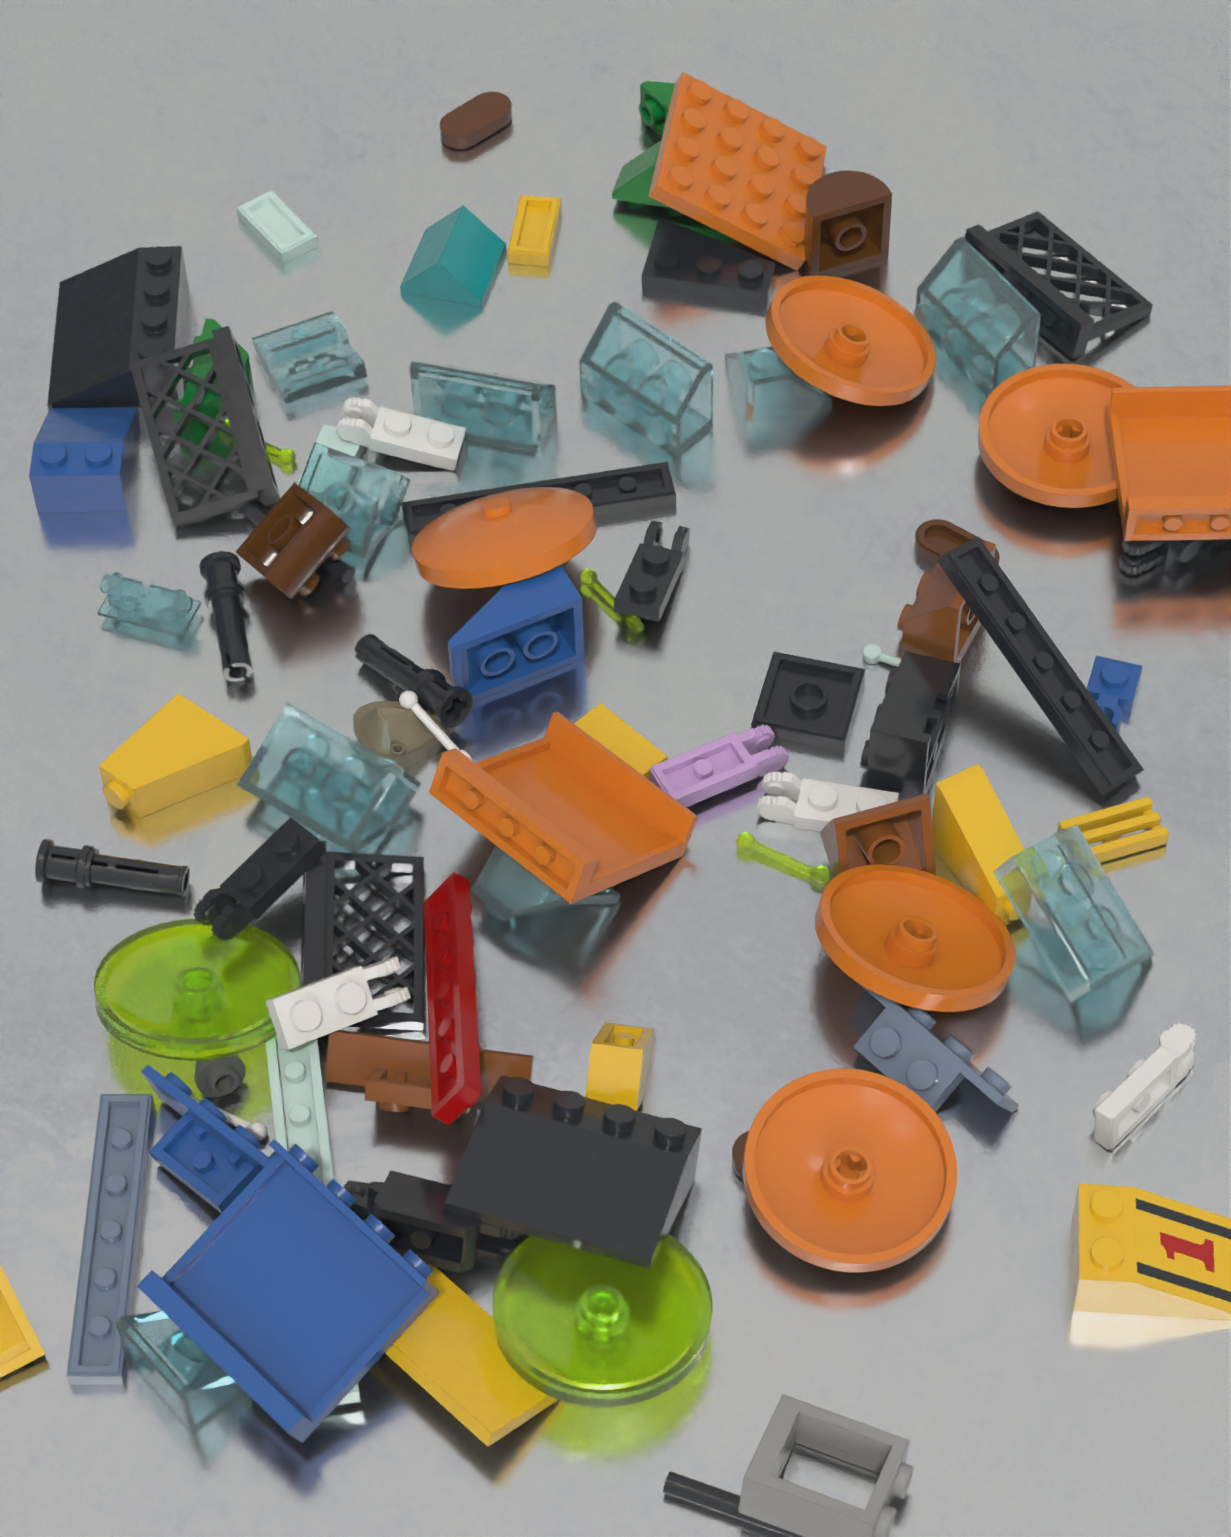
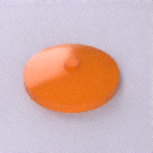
[765,276,936,406]
[977,364,1134,508]
[412,487,597,589]
[814,864,1016,1012]
[742,1069,957,1272]

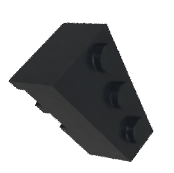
[860,651,961,799]

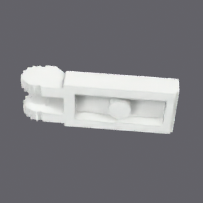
[336,396,466,471]
[756,771,899,832]
[265,957,411,1050]
[1093,1022,1197,1150]

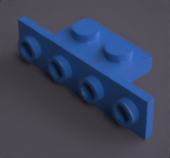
[141,1065,277,1213]

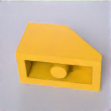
[586,1022,656,1111]

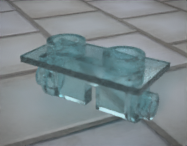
[97,572,201,638]

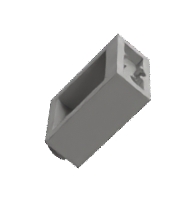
[738,1394,914,1537]

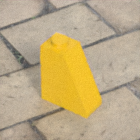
[98,693,254,818]
[932,764,1039,922]

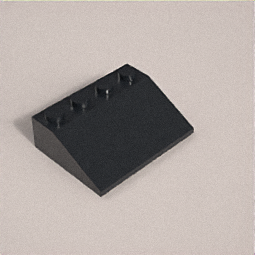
[47,246,188,411]
[444,1075,702,1269]

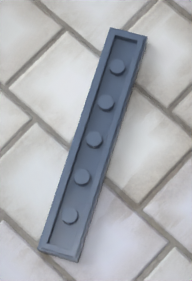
[66,1094,154,1385]

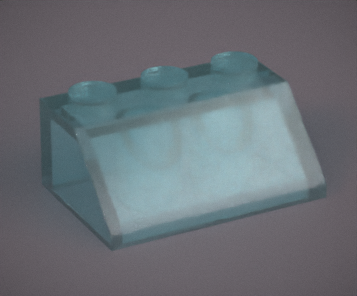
[914,236,1041,395]
[579,301,713,456]
[409,361,557,453]
[237,702,422,855]
[993,825,1155,1003]

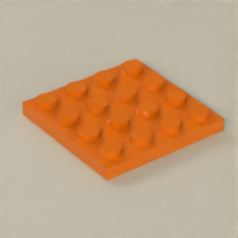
[649,72,827,271]

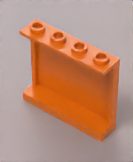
[1107,385,1231,541]
[429,712,698,904]

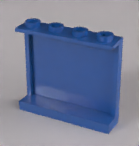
[137,1139,440,1443]

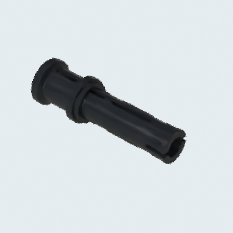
[199,551,253,682]
[355,634,473,728]
[35,839,190,898]

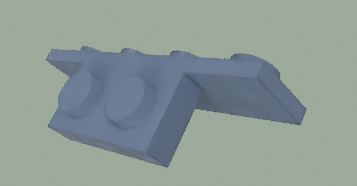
[853,982,1019,1113]

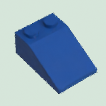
[29,407,139,513]
[448,565,585,702]

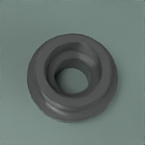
[194,1048,246,1097]

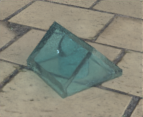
[116,1311,247,1435]

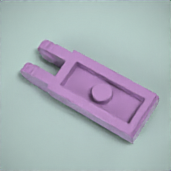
[649,724,790,807]

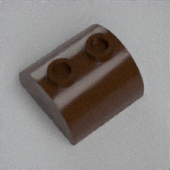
[804,170,892,276]
[235,482,351,600]

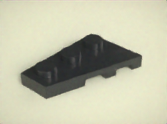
[642,217,776,305]

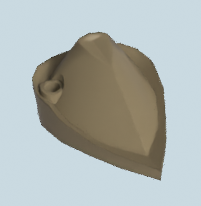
[353,701,450,772]

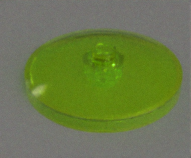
[94,919,300,1061]
[493,1234,713,1407]

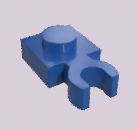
[1086,655,1143,733]

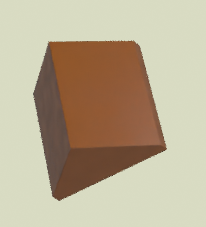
[820,794,936,878]

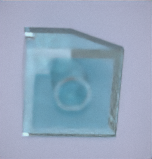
[725,345,832,421]
[299,442,411,559]
[470,846,621,921]

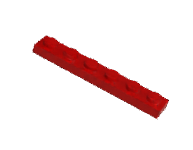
[424,872,482,1125]

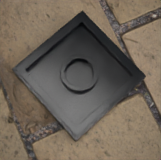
[751,651,866,752]

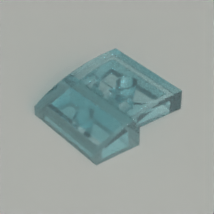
[252,311,367,404]

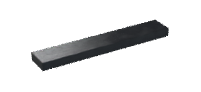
[401,462,676,546]
[937,536,1144,796]

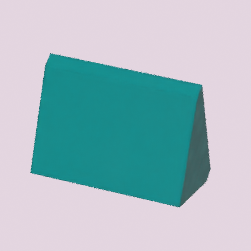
[400,205,506,307]

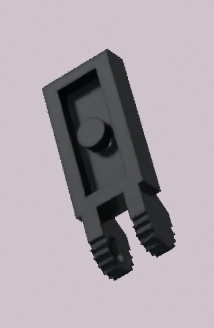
[614,520,690,622]
[193,817,327,942]

